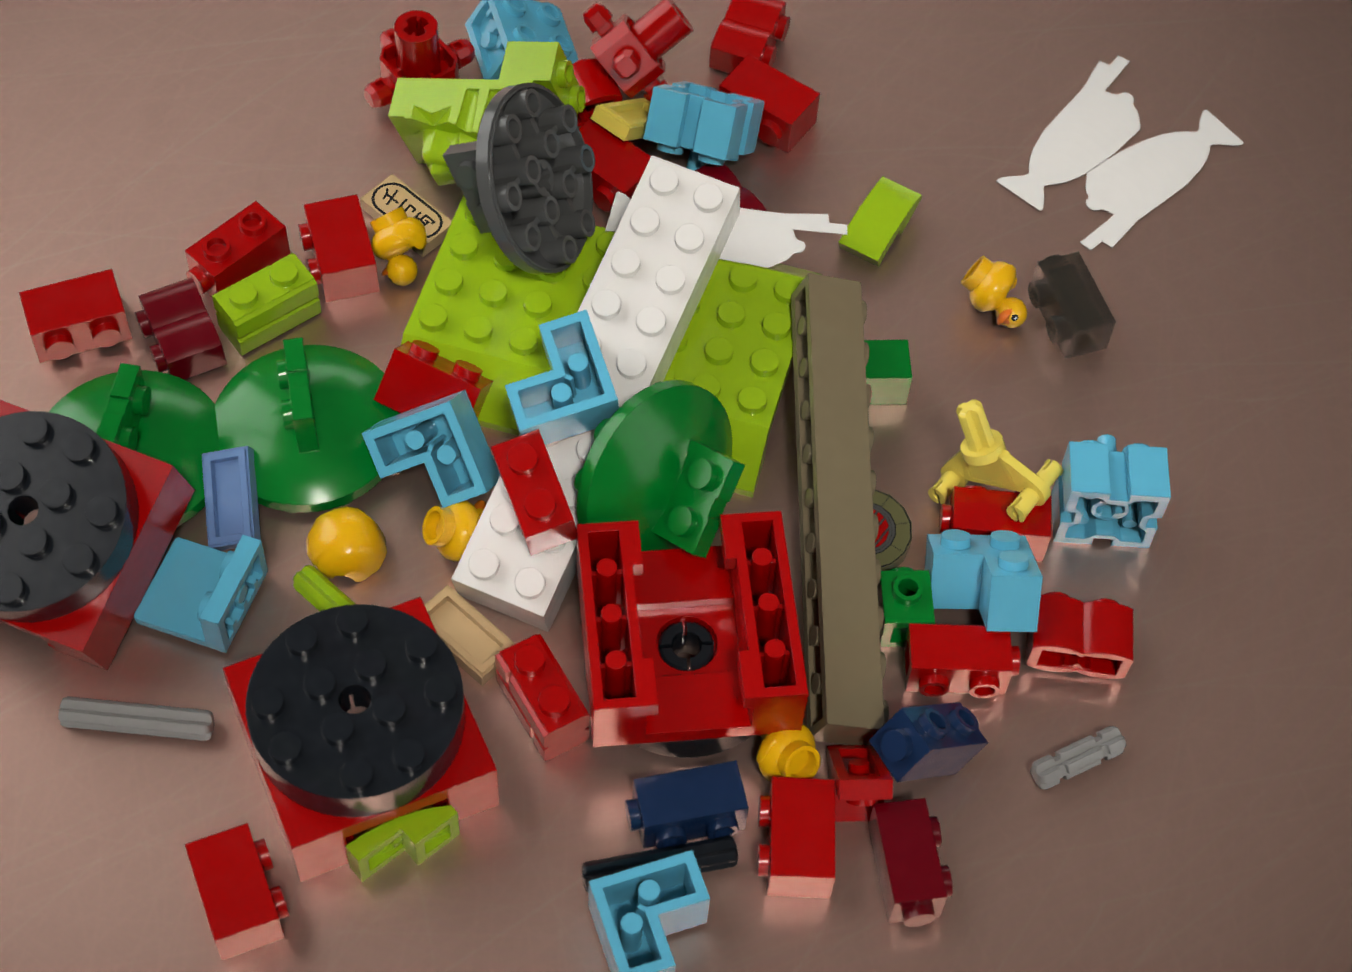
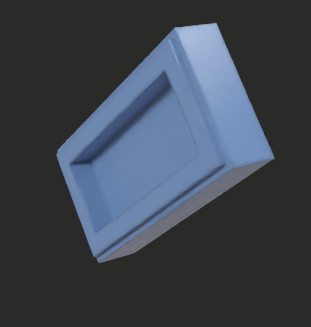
[202,446,261,551]

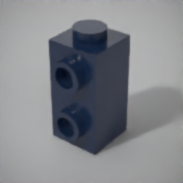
[869,702,988,782]
[625,760,749,849]

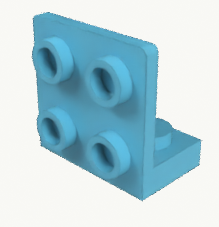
[465,0,579,80]
[134,535,268,653]

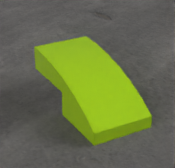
[838,176,922,267]
[345,805,460,882]

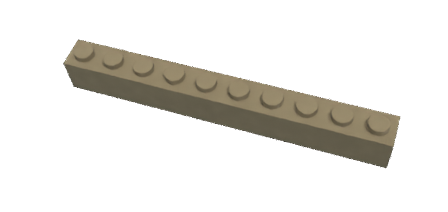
[791,273,889,745]

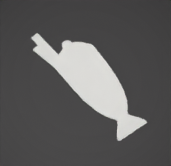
[996,56,1141,211]
[1080,110,1244,251]
[605,192,847,268]

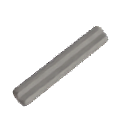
[58,696,214,741]

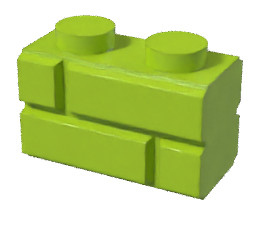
[212,253,322,356]

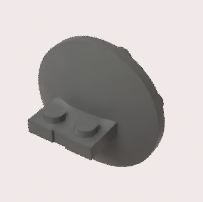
[442,83,595,275]

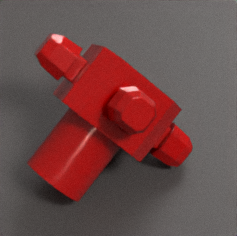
[583,0,694,102]
[364,10,475,108]

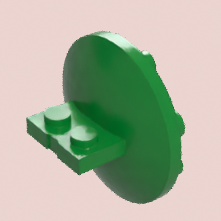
[215,337,400,513]
[49,363,220,527]
[574,380,745,558]

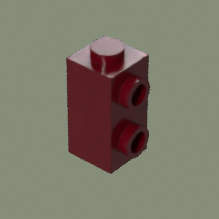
[868,798,953,927]

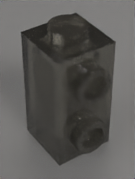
[1028,252,1116,359]

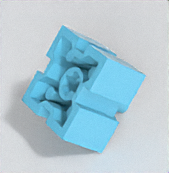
[644,81,765,171]
[1051,434,1171,548]

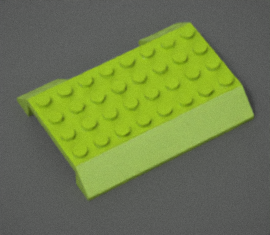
[401,195,823,498]

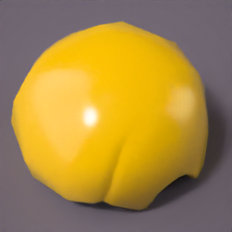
[306,507,387,582]

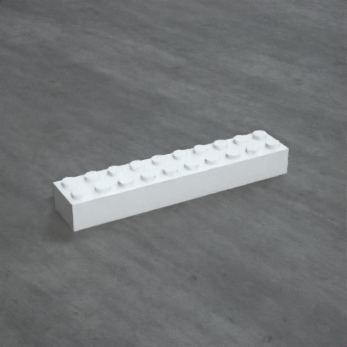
[451,155,740,632]

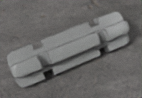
[1030,726,1127,790]

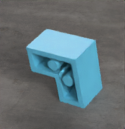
[505,310,619,445]
[362,390,500,508]
[924,529,1043,632]
[588,850,710,972]

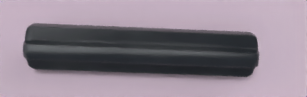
[581,836,738,893]

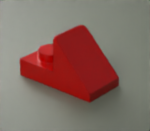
[826,745,893,822]

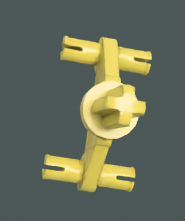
[928,399,1063,522]

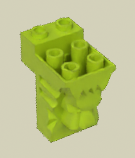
[388,41,586,186]

